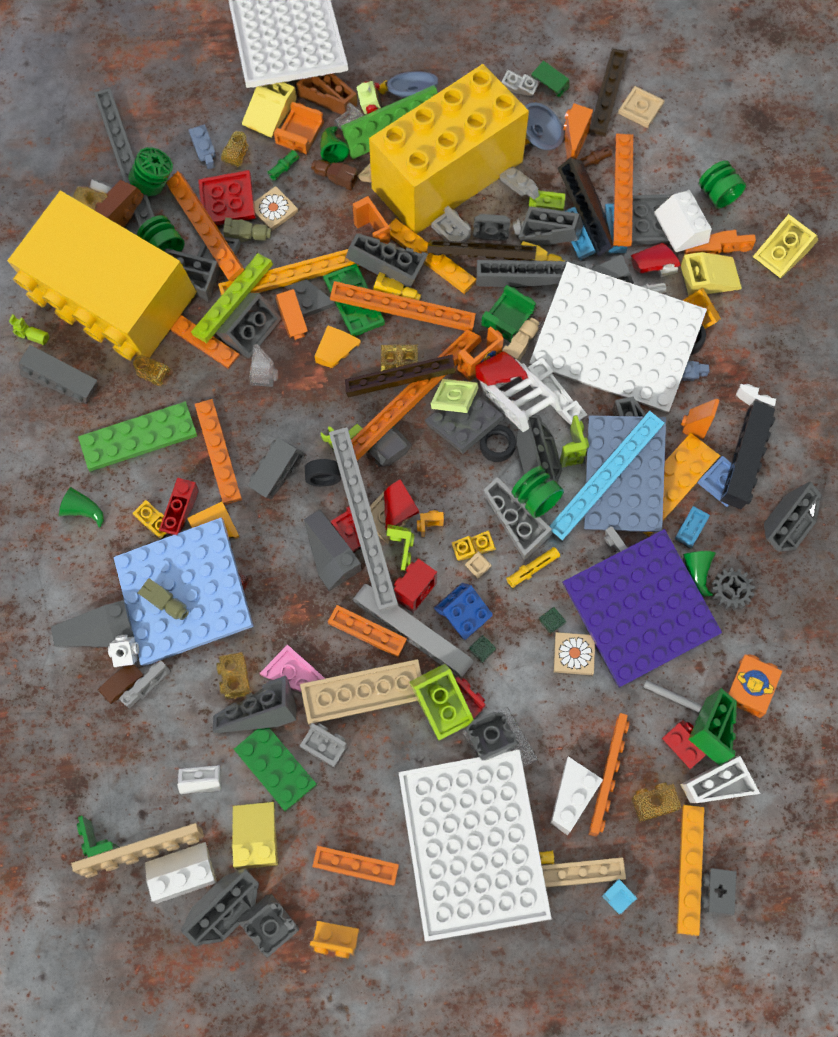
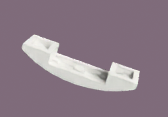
[528,358,587,425]

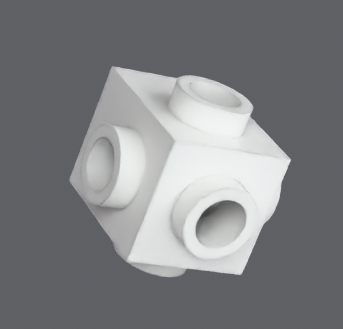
[108,635,139,667]

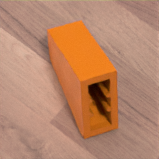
[275,289,308,340]

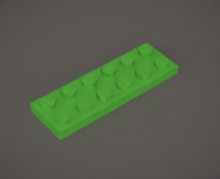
[341,86,437,159]
[78,401,197,472]

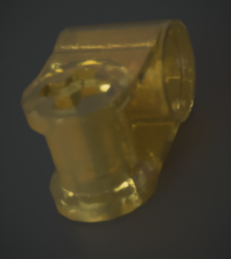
[221,131,249,167]
[133,355,171,386]

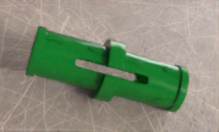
[267,150,299,180]

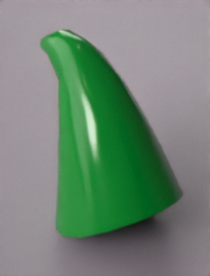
[320,126,349,164]
[59,487,104,528]
[683,551,716,597]

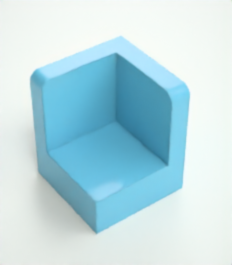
[602,880,637,914]

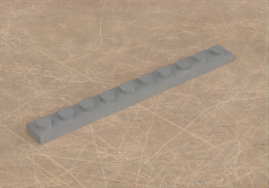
[329,427,398,612]

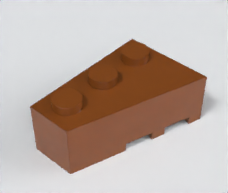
[297,73,358,116]
[94,180,144,228]

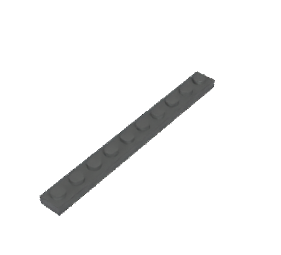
[94,88,154,228]

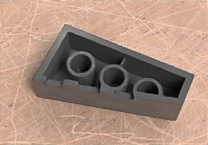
[346,233,428,288]

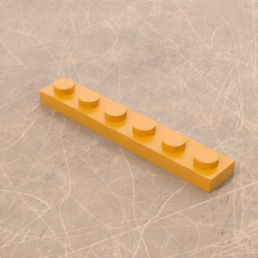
[388,218,476,294]
[677,805,704,936]

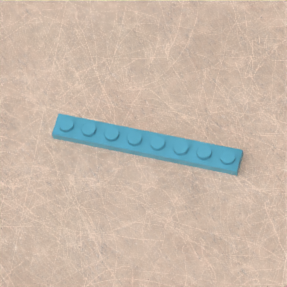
[549,411,665,541]

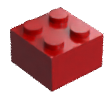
[394,558,437,613]

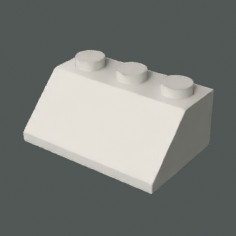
[654,190,711,253]
[145,842,217,904]

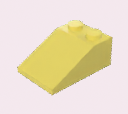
[753,214,818,278]
[232,802,278,869]

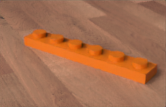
[195,399,242,505]
[588,713,630,837]

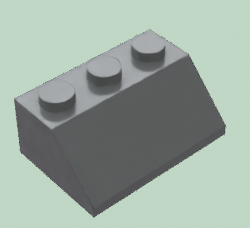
[216,293,282,358]

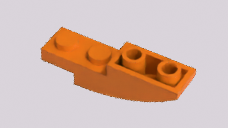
[683,230,756,258]

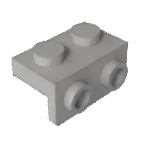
[431,206,471,242]
[300,723,347,768]

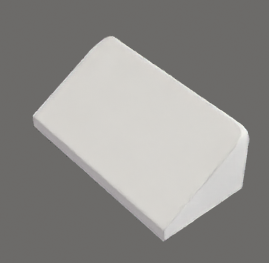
[178,765,221,794]

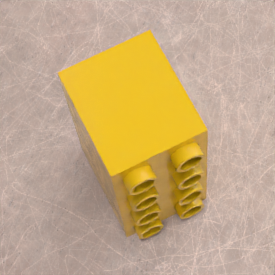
[369,64,529,234]
[7,191,197,361]

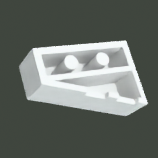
[680,756,760,803]
[550,757,603,835]

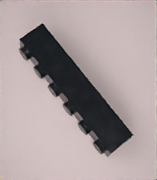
[720,401,775,510]

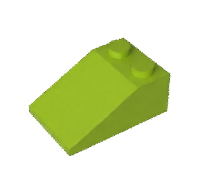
[409,664,474,740]

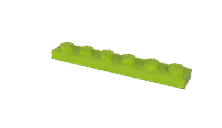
[191,253,273,343]

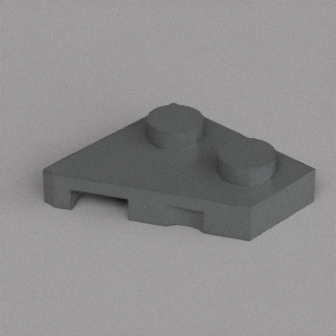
[290,279,335,318]

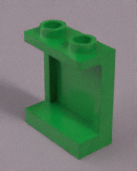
[481,285,536,343]

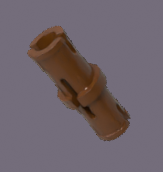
[578,146,612,168]

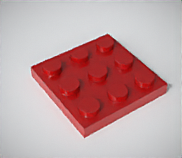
[198,170,256,226]

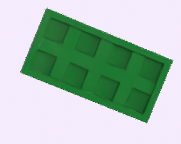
[323,264,385,337]
[234,728,317,812]

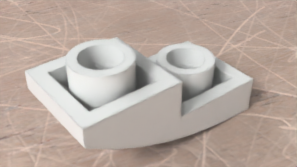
[502,70,539,96]
[736,384,776,408]

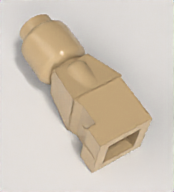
[502,318,539,362]

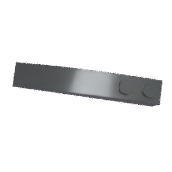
[476,260,586,287]

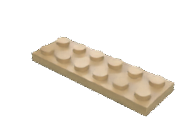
[300,659,421,724]
[71,823,204,878]

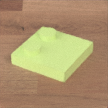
[431,379,478,413]

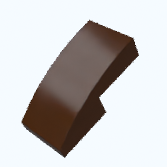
[99,664,144,704]

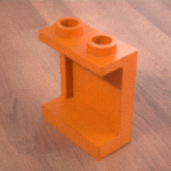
[274,102,324,155]

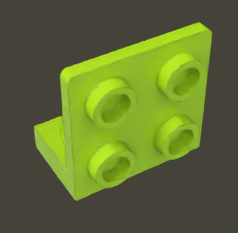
[560,415,589,468]
[386,525,414,571]

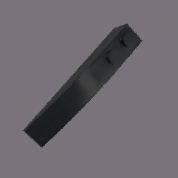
[557,158,613,257]

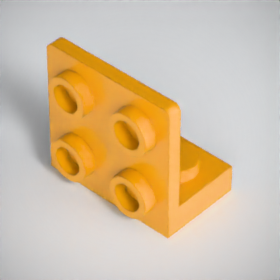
[310,921,359,959]

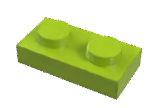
[529,191,566,211]

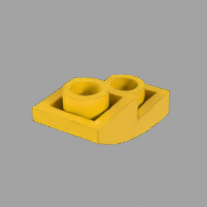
[132,500,166,539]
[452,530,496,561]

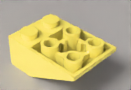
[242,82,296,138]
[681,252,742,296]

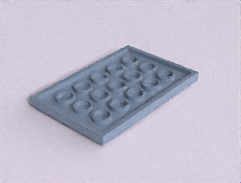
[584,416,666,532]

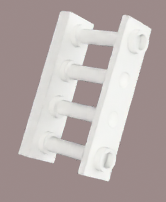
[479,359,560,432]

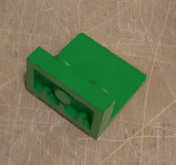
[77,815,120,858]

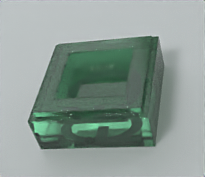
[538,607,566,634]
[469,635,497,663]

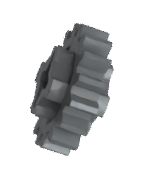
[711,567,755,611]

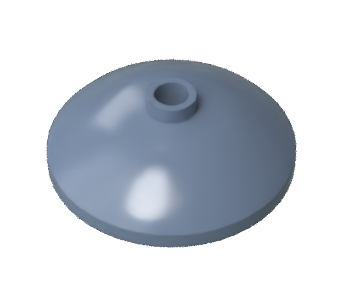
[387,71,438,98]
[525,102,564,150]

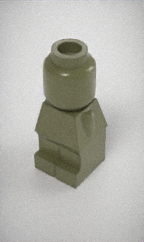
[223,218,272,243]
[138,578,189,620]

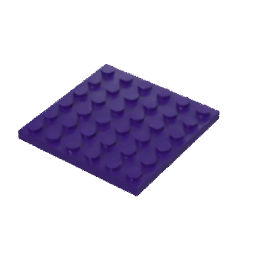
[562,529,722,687]

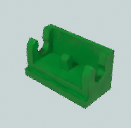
[531,60,570,98]

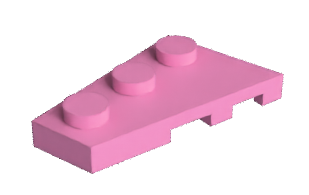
[260,645,325,693]

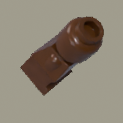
[311,159,358,191]

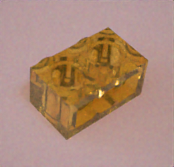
[381,345,418,371]
[216,652,250,699]

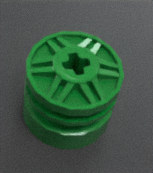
[128,147,173,196]
[698,160,746,209]
[137,215,185,252]
[511,466,564,518]

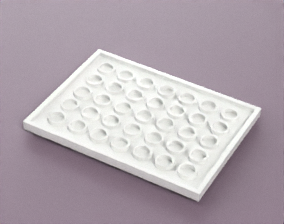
[229,0,348,88]
[529,262,707,413]
[399,750,552,942]

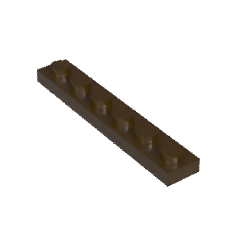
[589,48,628,137]
[427,240,537,261]
[345,354,456,398]

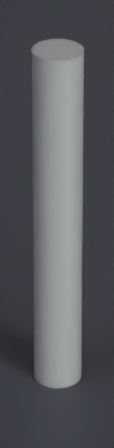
[643,680,702,712]

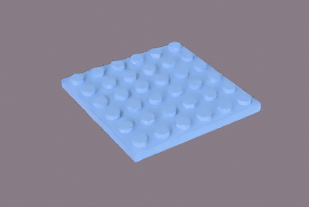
[114,518,254,666]

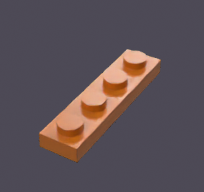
[328,605,407,658]
[312,846,399,886]

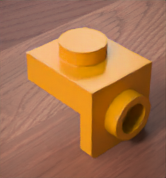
[417,510,444,537]

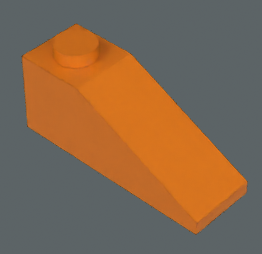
[681,399,719,439]

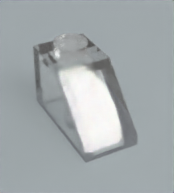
[249,344,278,387]

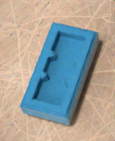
[675,506,710,548]

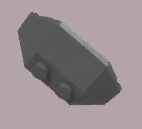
[516,414,562,483]
[764,482,822,552]
[181,868,259,946]

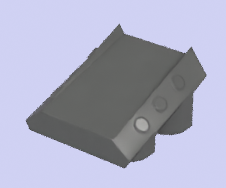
[473,214,510,241]
[367,426,412,467]
[465,712,519,761]
[238,894,299,958]

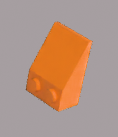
[563,103,593,159]

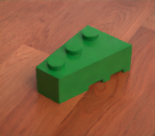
[688,688,737,765]

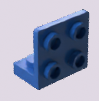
[434,583,493,640]

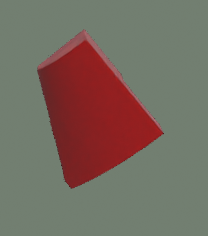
[631,243,680,273]
[475,351,527,386]
[384,480,419,531]

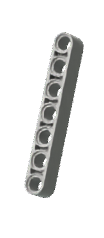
[353,584,473,678]

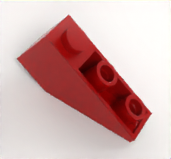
[159,478,199,535]

